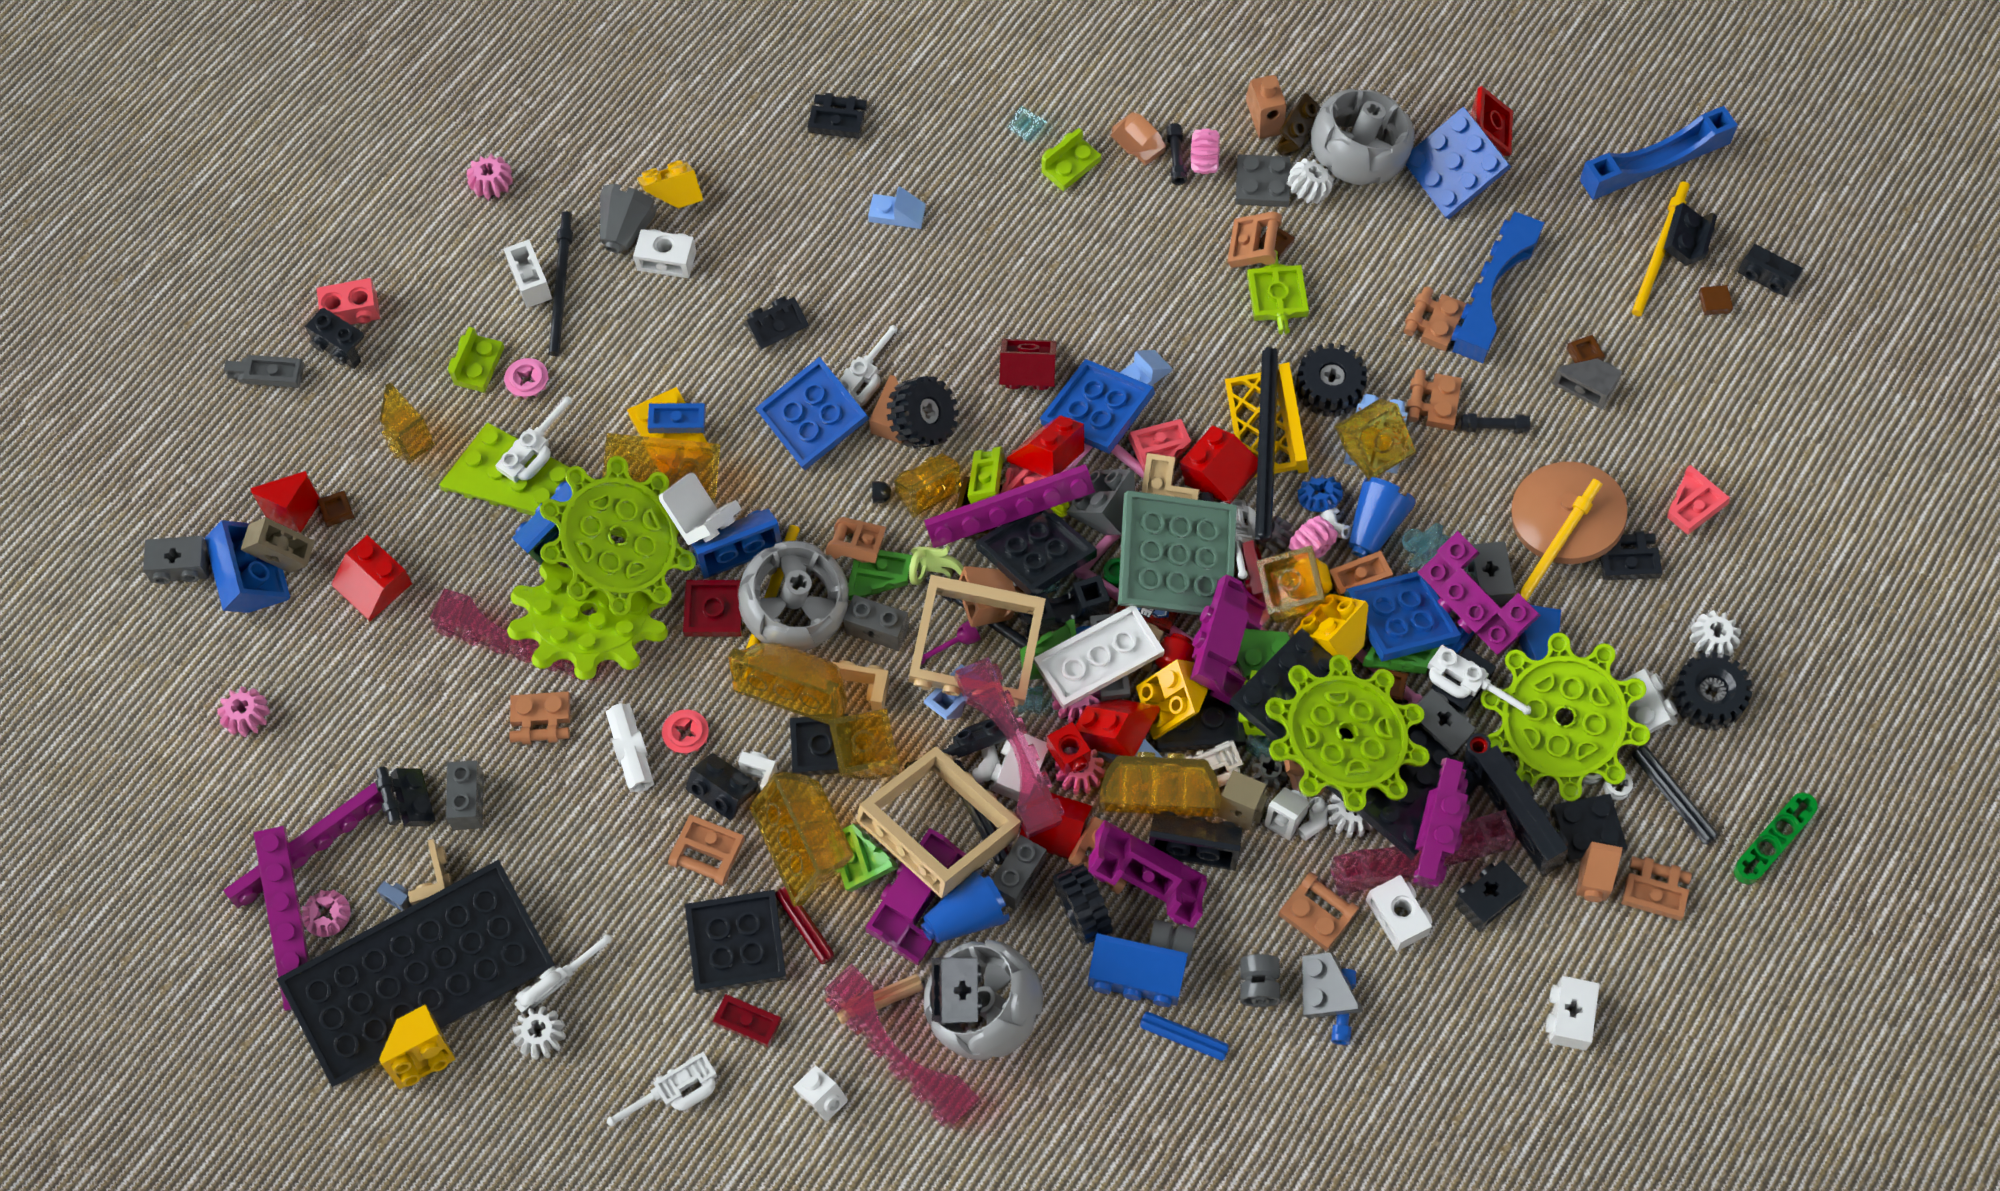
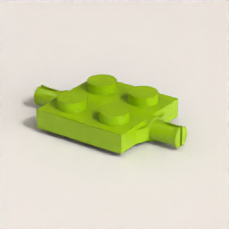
[1247,250,1309,335]

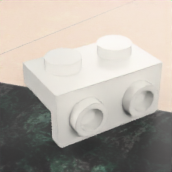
[1622,668,1678,733]

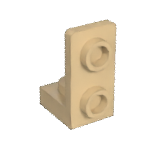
[830,661,890,713]
[408,838,453,905]

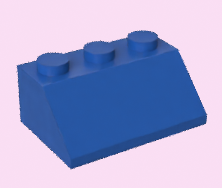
[512,480,572,565]
[690,508,782,579]
[205,520,290,613]
[1088,933,1188,1007]

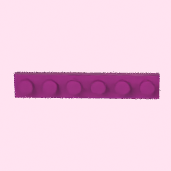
[924,464,1095,548]
[223,782,384,908]
[253,826,309,1011]

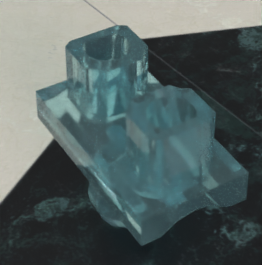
[1402,523,1450,568]

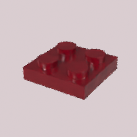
[683,580,742,637]

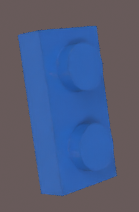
[647,403,706,433]

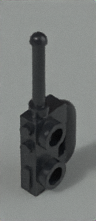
[904,718,1010,769]

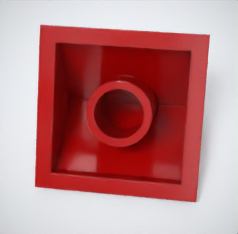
[1472,86,1513,156]
[250,471,320,533]
[1019,788,1093,859]

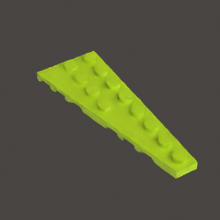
[439,422,624,538]

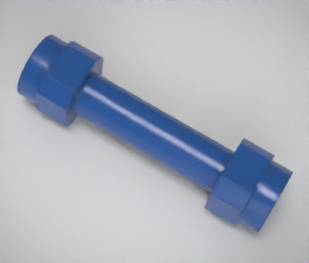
[1331,969,1356,1045]

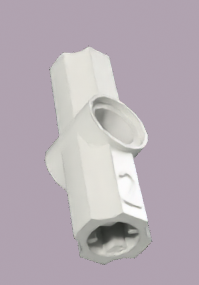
[606,703,654,793]

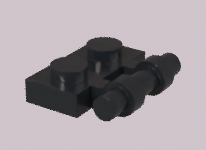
[808,93,867,139]
[1600,531,1663,580]
[375,767,435,827]

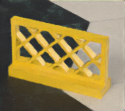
[1225,362,1309,478]

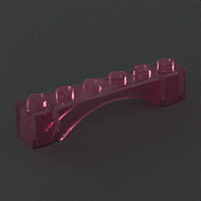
[430,588,602,681]
[954,657,1064,839]
[1330,810,1516,896]
[824,963,980,1129]

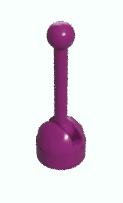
[921,620,981,665]

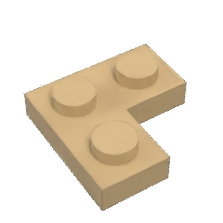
[1141,453,1200,500]

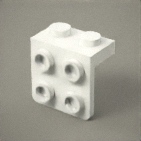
[659,472,742,545]

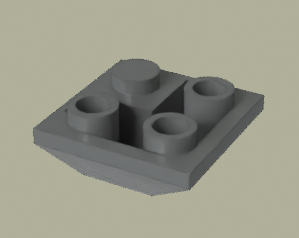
[1067,469,1135,535]

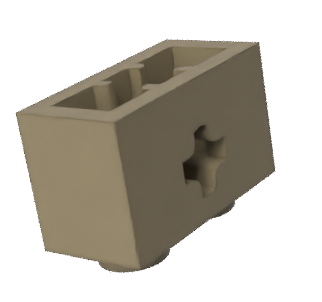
[241,517,315,573]
[1217,770,1268,830]

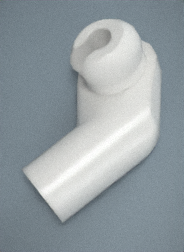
[1321,507,1351,539]
[972,745,1000,783]
[1297,797,1328,841]

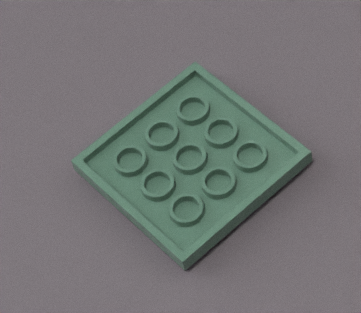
[1118,490,1237,615]

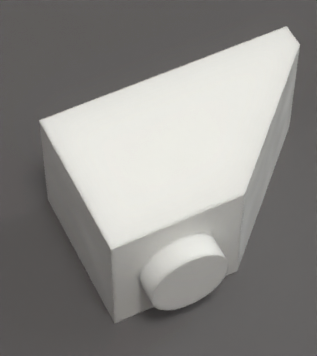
[1264,787,1310,841]

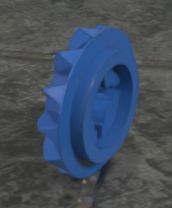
[1297,474,1343,512]

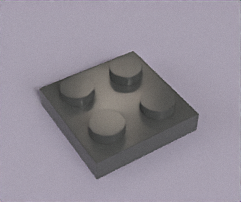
[1235,154,1291,207]

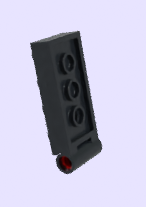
[1464,733,1569,877]

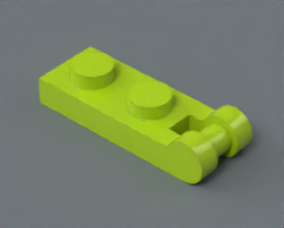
[968,446,1005,504]

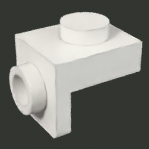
[738,751,780,797]
[793,1065,848,1121]

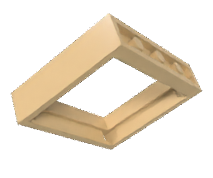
[908,575,1046,707]
[857,746,1021,898]

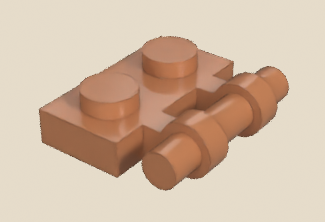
[1404,287,1467,352]
[1406,369,1462,431]
[509,691,570,745]
[1621,856,1692,921]

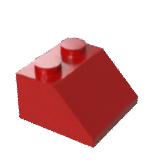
[1007,415,1085,477]
[1179,425,1258,504]
[331,535,412,622]
[1075,699,1161,758]

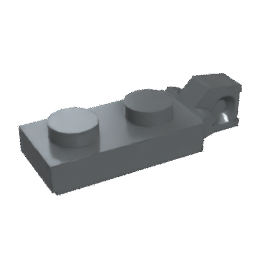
[224,355,305,388]

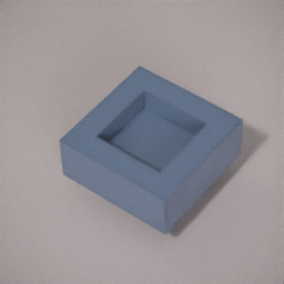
[377,881,412,911]

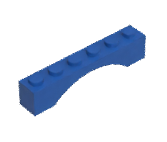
[1580,106,1738,200]
[1451,211,1545,364]

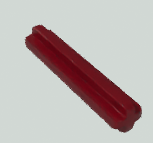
[775,886,834,965]

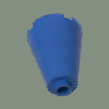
[1348,477,1416,558]
[921,868,1010,943]

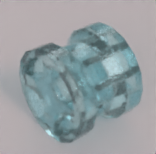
[1018,685,1044,714]

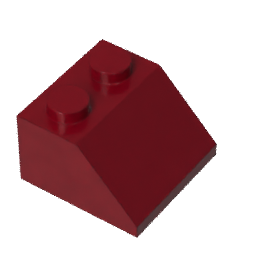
[999,339,1057,390]

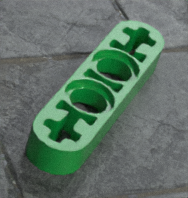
[1733,792,1818,885]

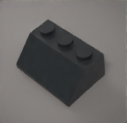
[1148,811,1243,871]

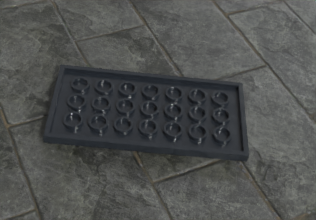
[1229,628,1482,860]
[276,859,556,1088]

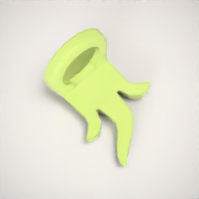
[909,545,964,585]

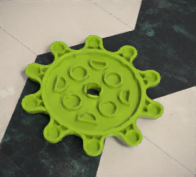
[540,456,696,616]
[507,561,669,680]
[1481,633,1650,801]
[1265,654,1430,812]

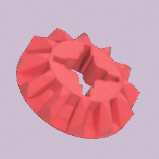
[662,710,709,756]

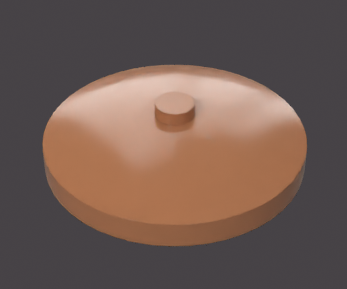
[1511,462,1627,564]

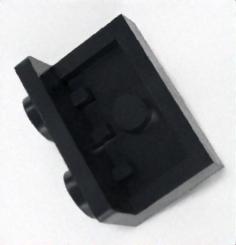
[305,308,364,369]
[686,752,759,821]

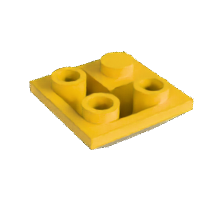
[637,160,703,208]
[1293,593,1369,661]
[1135,659,1208,739]
[379,1005,456,1089]

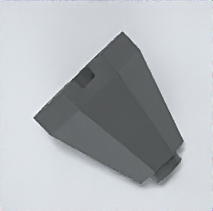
[600,183,658,253]

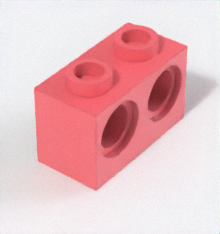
[317,278,380,325]

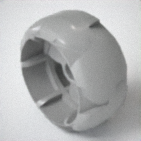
[1311,89,1414,185]
[738,541,849,652]
[924,940,1043,1061]

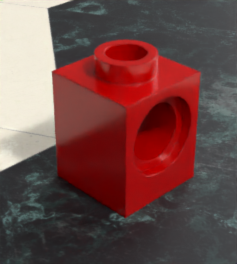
[1047,722,1091,775]

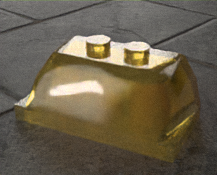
[728,643,847,728]
[1099,752,1221,817]
[749,772,854,906]

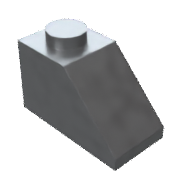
[1553,359,1622,409]

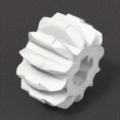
[1287,159,1334,204]
[1690,610,1741,659]
[1327,794,1373,839]
[512,1006,566,1060]

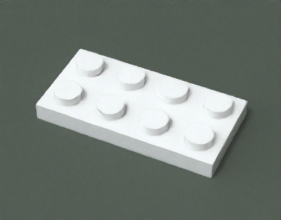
[1034,606,1164,709]

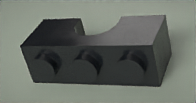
[1018,575,1110,639]

